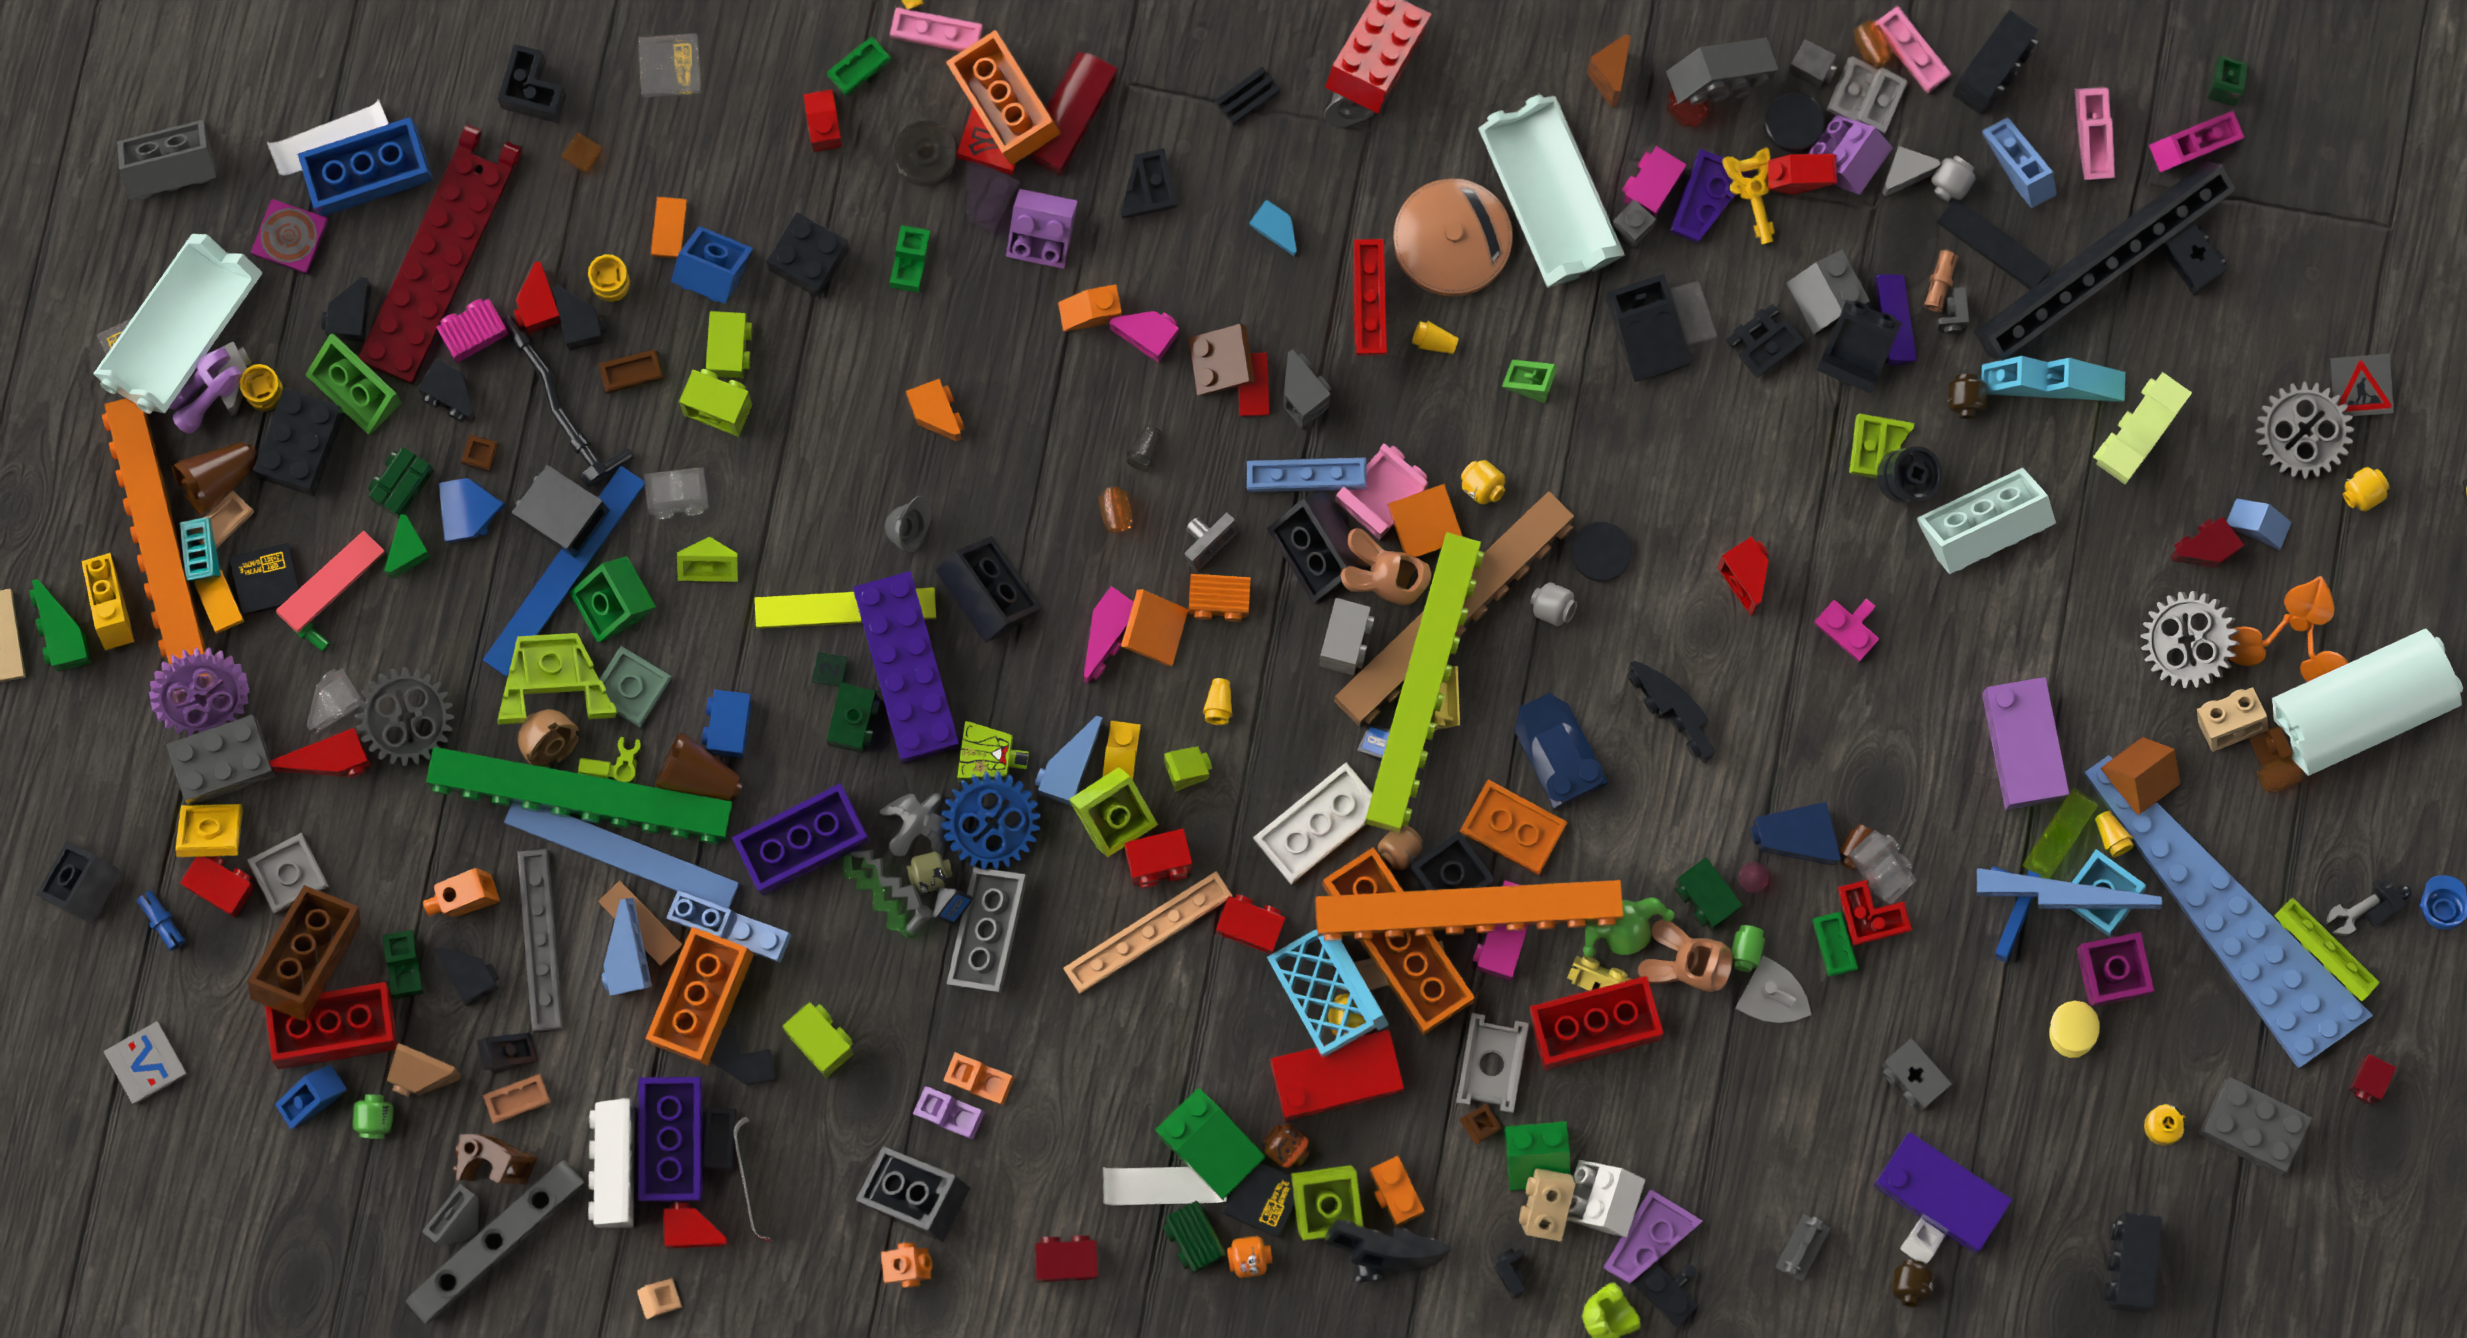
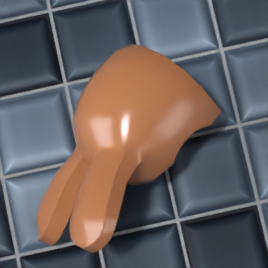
[1341,528,1431,606]
[1638,919,1733,992]

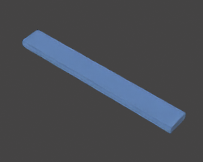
[504,803,740,909]

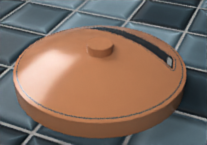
[1393,179,1512,297]

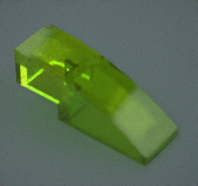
[2022,787,2099,879]

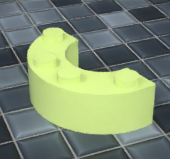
[2093,372,2192,485]

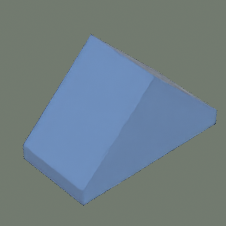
[2227,499,2292,550]

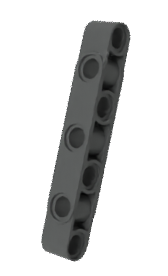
[405,1160,585,1325]

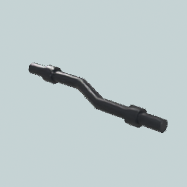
[502,315,599,467]

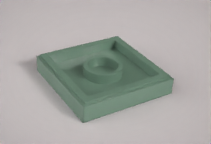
[599,646,672,729]

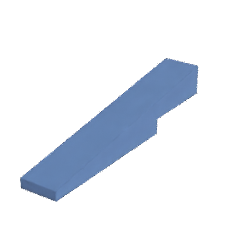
[1977,868,2162,909]

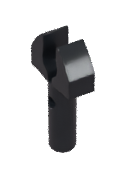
[581,449,634,487]

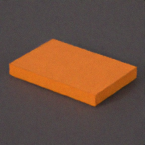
[1460,779,1567,876]

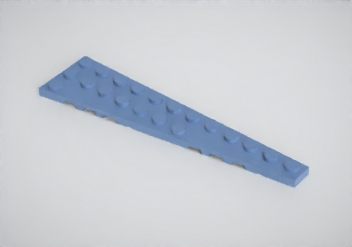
[2083,755,2373,1068]

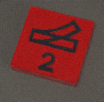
[956,107,1017,175]

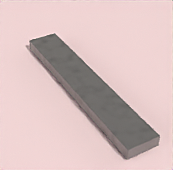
[517,849,563,1032]

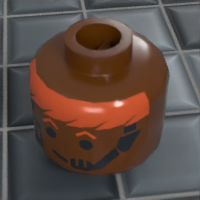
[1263,1123,1310,1169]

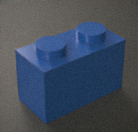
[702,689,752,758]

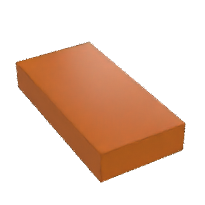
[651,197,687,259]

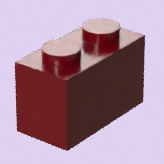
[1035,1235,1098,1282]

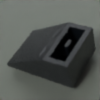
[1605,274,1691,383]

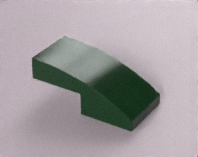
[382,930,424,999]

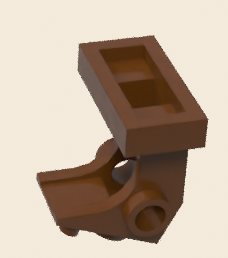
[453,1134,538,1185]

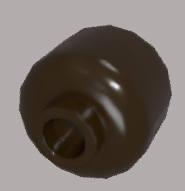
[1948,374,1987,419]
[1892,1260,1933,1308]

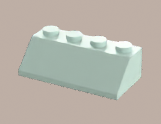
[1917,468,2056,574]

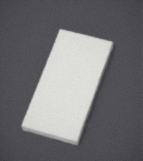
[1253,762,1372,885]

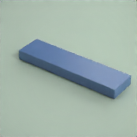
[1247,458,1367,492]

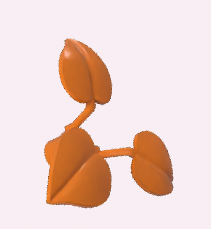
[2228,576,2348,682]

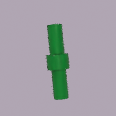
[277,614,330,652]

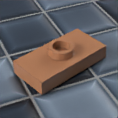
[483,1074,551,1125]

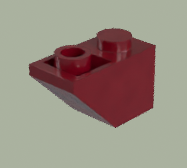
[2170,516,2244,568]

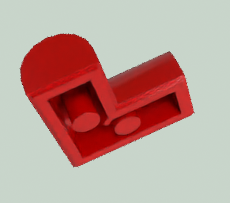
[1837,880,1912,946]

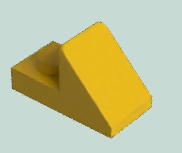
[1103,721,1141,780]

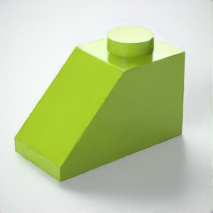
[1164,746,1213,792]

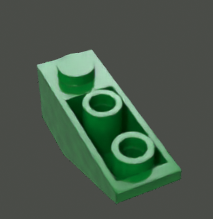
[29,579,92,672]

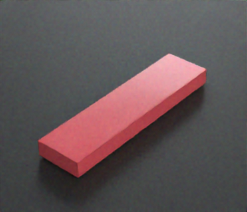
[276,530,385,634]

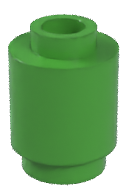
[1731,925,1765,972]

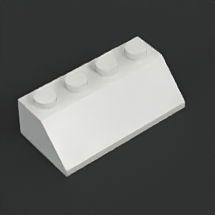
[589,1099,635,1228]

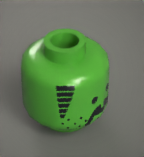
[352,1094,394,1139]

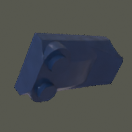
[1514,693,1608,810]

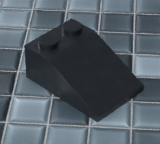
[856,1146,970,1242]

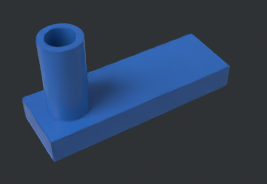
[1991,866,2041,963]

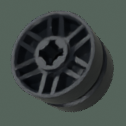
[1877,446,1942,503]

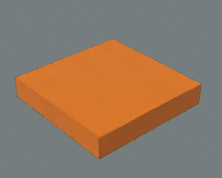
[1387,484,1463,557]
[1121,590,1189,666]

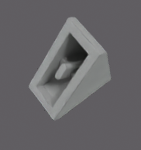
[1882,146,1941,197]

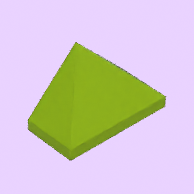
[677,537,738,582]

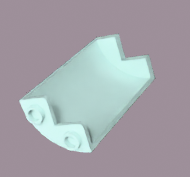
[1478,95,1625,287]
[93,234,263,414]
[2272,628,2463,776]

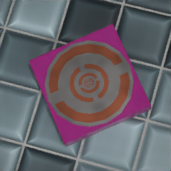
[250,199,328,274]

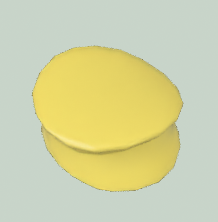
[2049,1001,2100,1058]

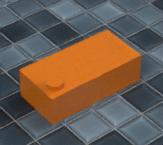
[946,30,1061,166]
[645,927,754,1066]

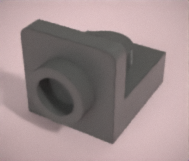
[1936,287,1969,334]

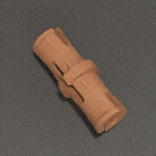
[1924,251,1958,312]

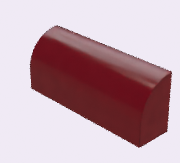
[1025,52,1118,176]

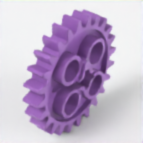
[149,647,249,737]

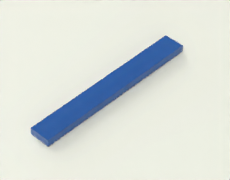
[483,466,646,678]

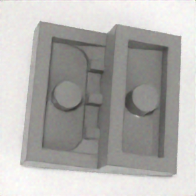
[1826,56,1907,134]

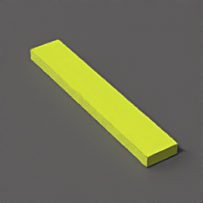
[755,588,936,629]

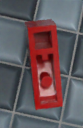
[269,728,371,778]

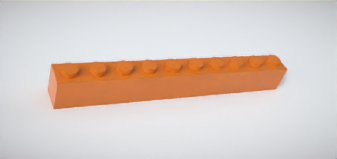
[102,398,208,691]
[1315,880,1623,941]

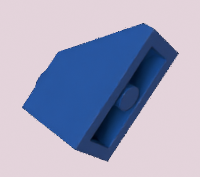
[275,1064,347,1129]

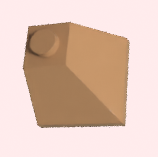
[387,1043,461,1098]

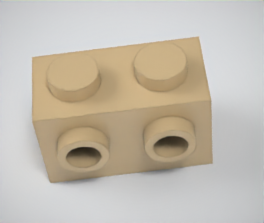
[2197,687,2268,752]
[1519,1168,1575,1242]

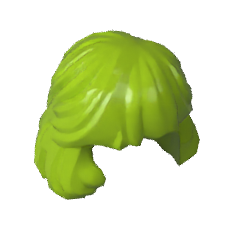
[1582,1283,1641,1338]

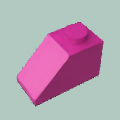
[1110,311,1179,363]

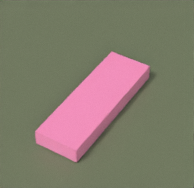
[1873,6,1952,94]
[890,8,983,52]

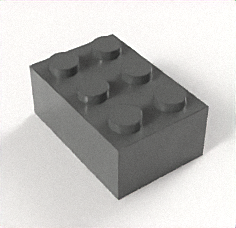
[1666,37,1779,105]
[166,714,276,805]
[2198,1077,2312,1176]

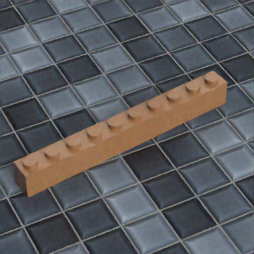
[1334,491,1574,727]

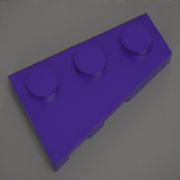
[1669,149,1755,243]

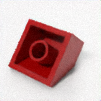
[1717,536,1769,616]

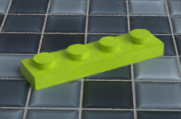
[2274,897,2380,1001]

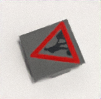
[2330,354,2394,416]

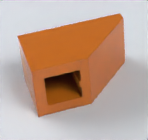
[906,379,965,441]

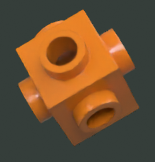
[881,1242,932,1288]

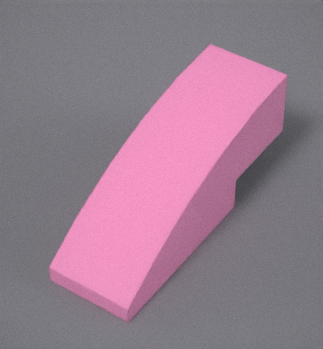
[2075,87,2115,180]

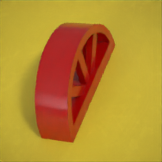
[1353,239,1387,356]

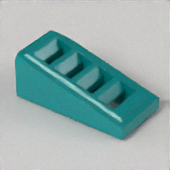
[180,517,221,582]

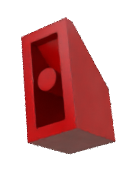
[803,90,843,152]
[1768,154,1837,195]
[513,261,561,334]
[664,1203,728,1249]

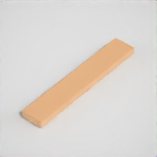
[1063,871,1233,994]

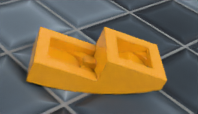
[194,570,244,634]

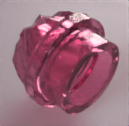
[1739,862,1769,892]

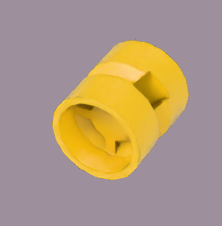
[588,254,630,302]
[239,364,284,411]

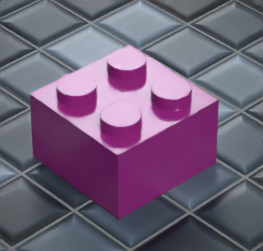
[2076,932,2154,1007]

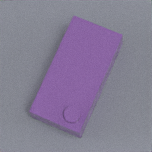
[1982,677,2069,810]

